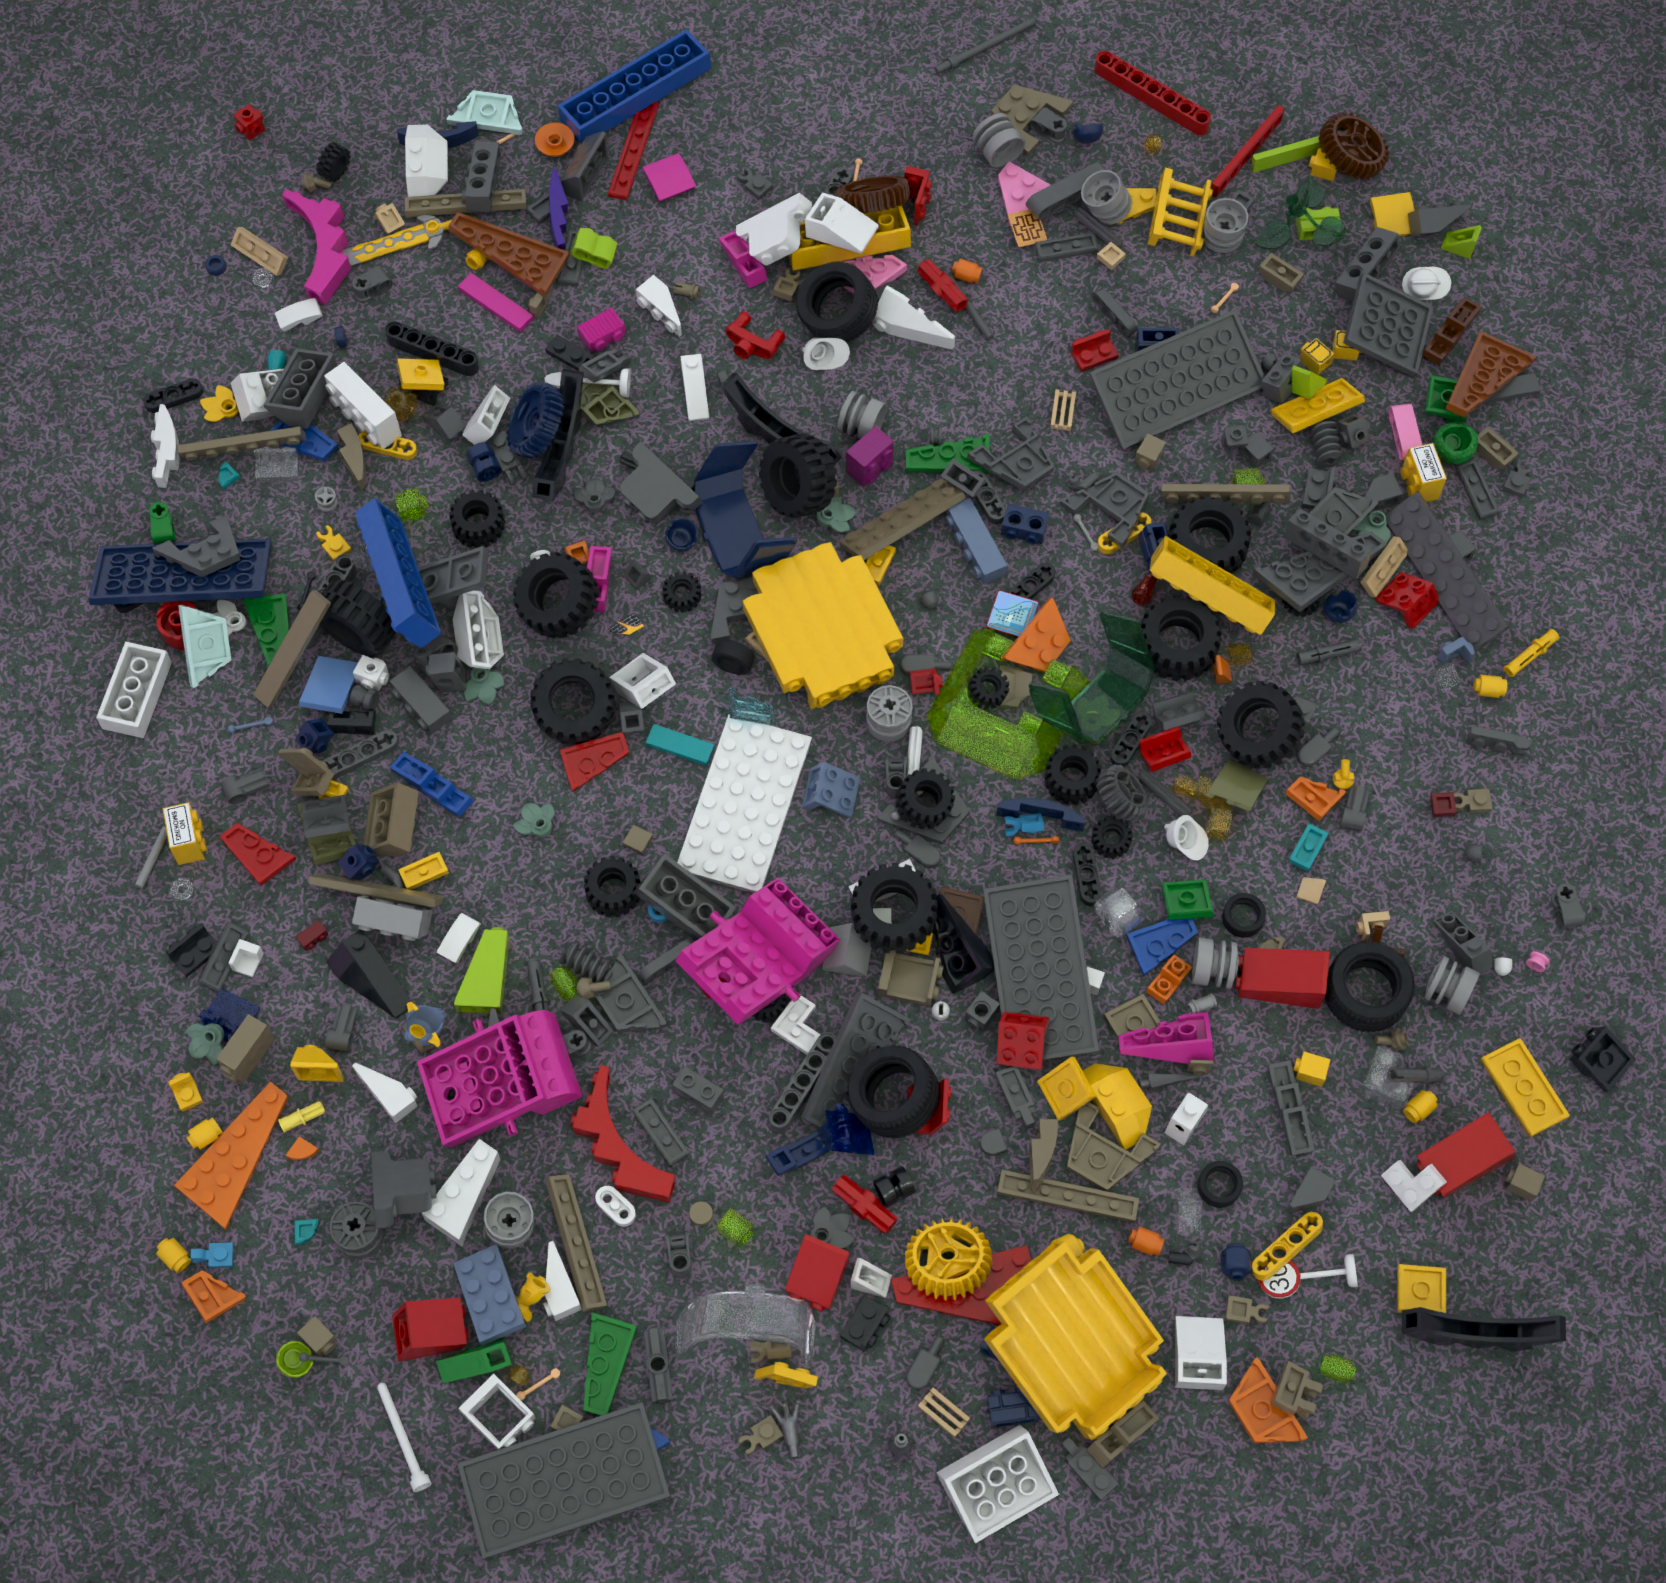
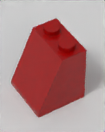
[785,1234,851,1312]
[392,1298,469,1362]

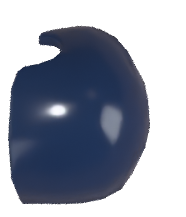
[1072,123,1104,144]
[665,517,698,552]
[1324,590,1357,623]

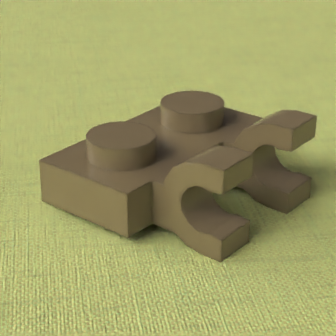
[1271,1361,1323,1420]

